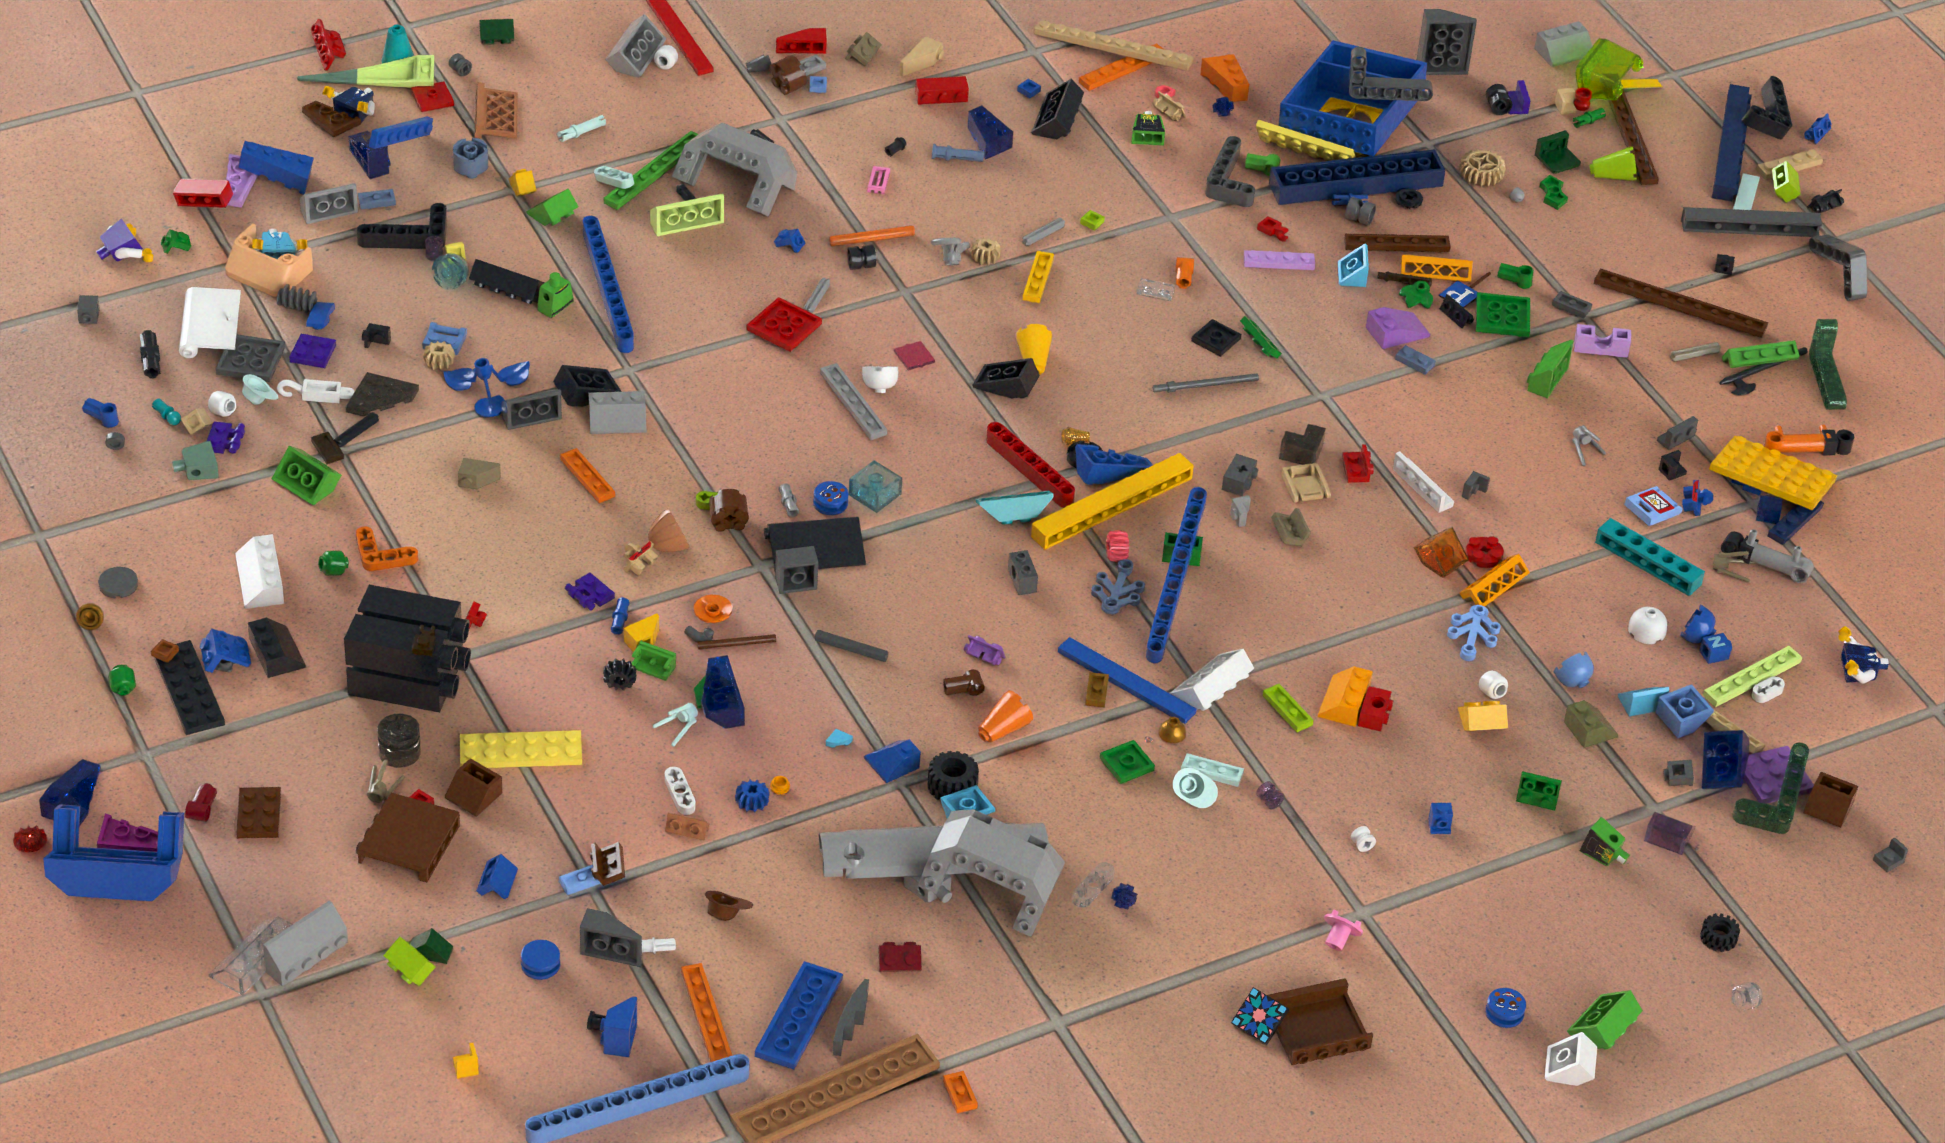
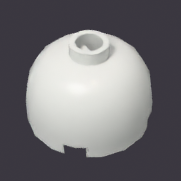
[862,366,898,393]
[1628,607,1667,644]

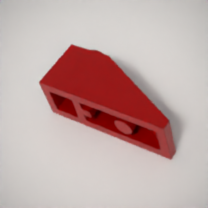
[776,28,827,54]

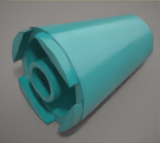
[381,24,414,64]

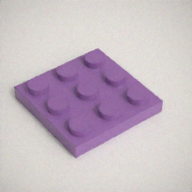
[1734,746,1814,805]

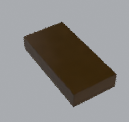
[311,432,344,464]

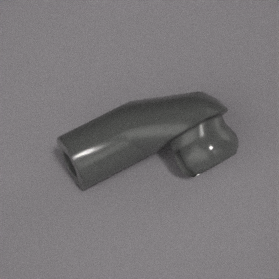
[684,626,714,642]

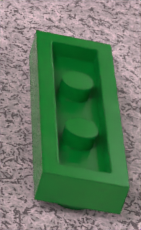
[1240,315,1282,358]

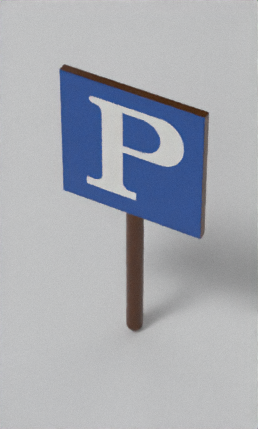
[1439,272,1491,308]

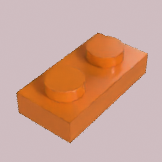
[943,1071,978,1113]

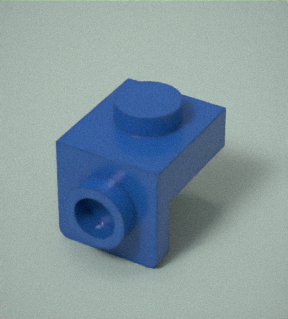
[774,229,805,253]

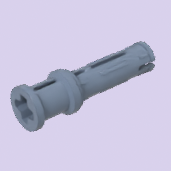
[931,144,984,162]

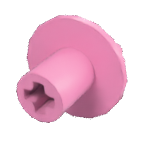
[1324,910,1363,951]

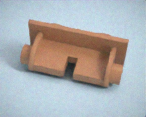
[665,812,710,841]

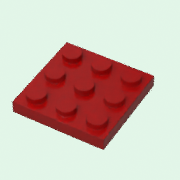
[746,297,822,352]

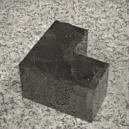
[1279,424,1326,465]

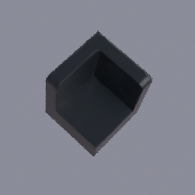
[1658,450,1687,481]

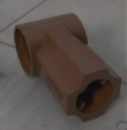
[943,669,985,696]

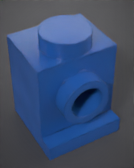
[1428,803,1453,834]

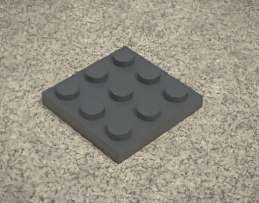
[216,334,285,382]

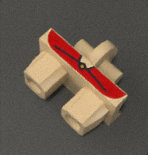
[623,541,658,575]

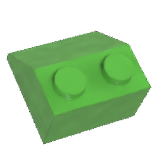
[526,188,579,226]

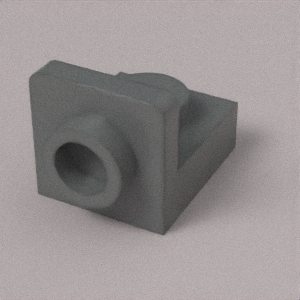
[1462,471,1490,500]
[1873,838,1908,872]

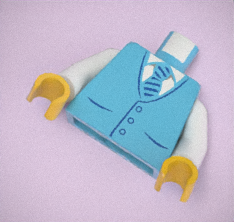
[252,229,308,259]

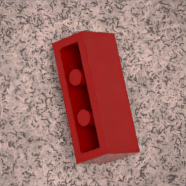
[915,76,969,105]
[173,179,233,208]

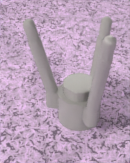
[1572,425,1606,466]

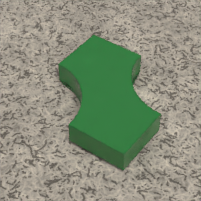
[1539,175,1568,210]

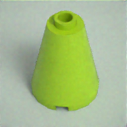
[1589,147,1637,181]

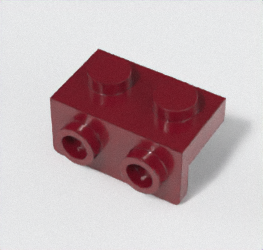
[878,942,922,972]

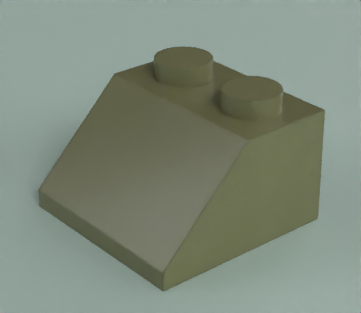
[1564,700,1618,748]

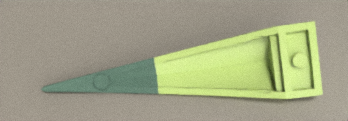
[297,55,434,88]

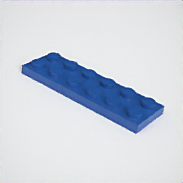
[754,961,843,1070]

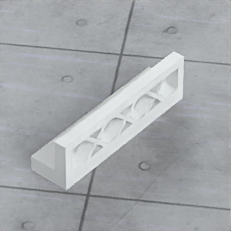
[1393,451,1454,513]

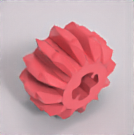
[1106,530,1130,563]

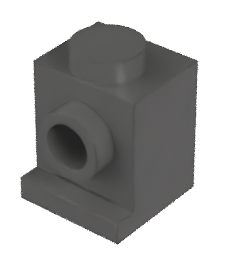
[1663,760,1694,786]

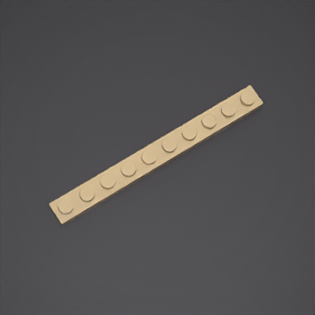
[1034,21,1193,71]

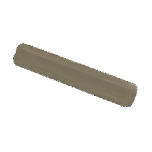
[1670,342,1721,362]

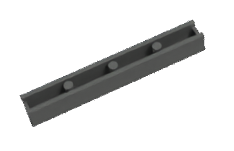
[1681,207,1822,237]

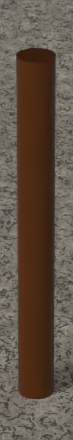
[698,634,776,649]

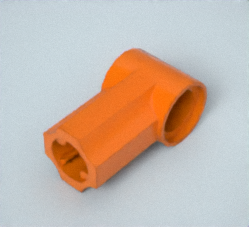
[1175,257,1194,289]

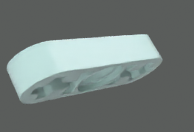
[594,166,634,189]

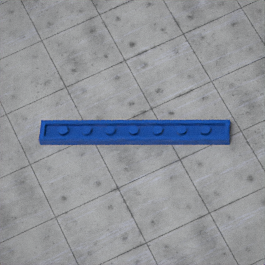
[1058,637,1197,724]

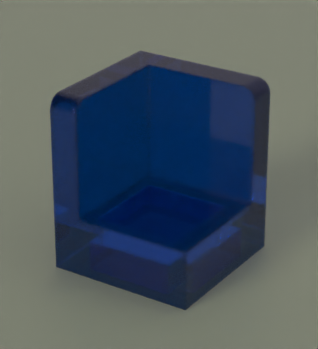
[1756,495,1782,524]

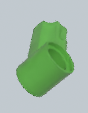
[1245,153,1281,176]

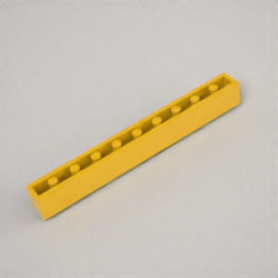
[1031,453,1194,550]

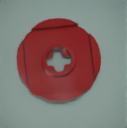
[1465,536,1504,568]

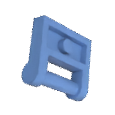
[422,322,467,355]

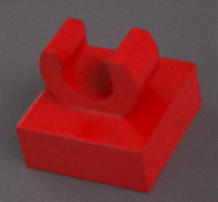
[465,601,487,629]

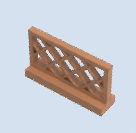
[474,82,518,139]

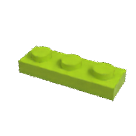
[1262,684,1314,732]

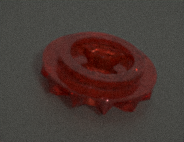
[13,825,47,853]

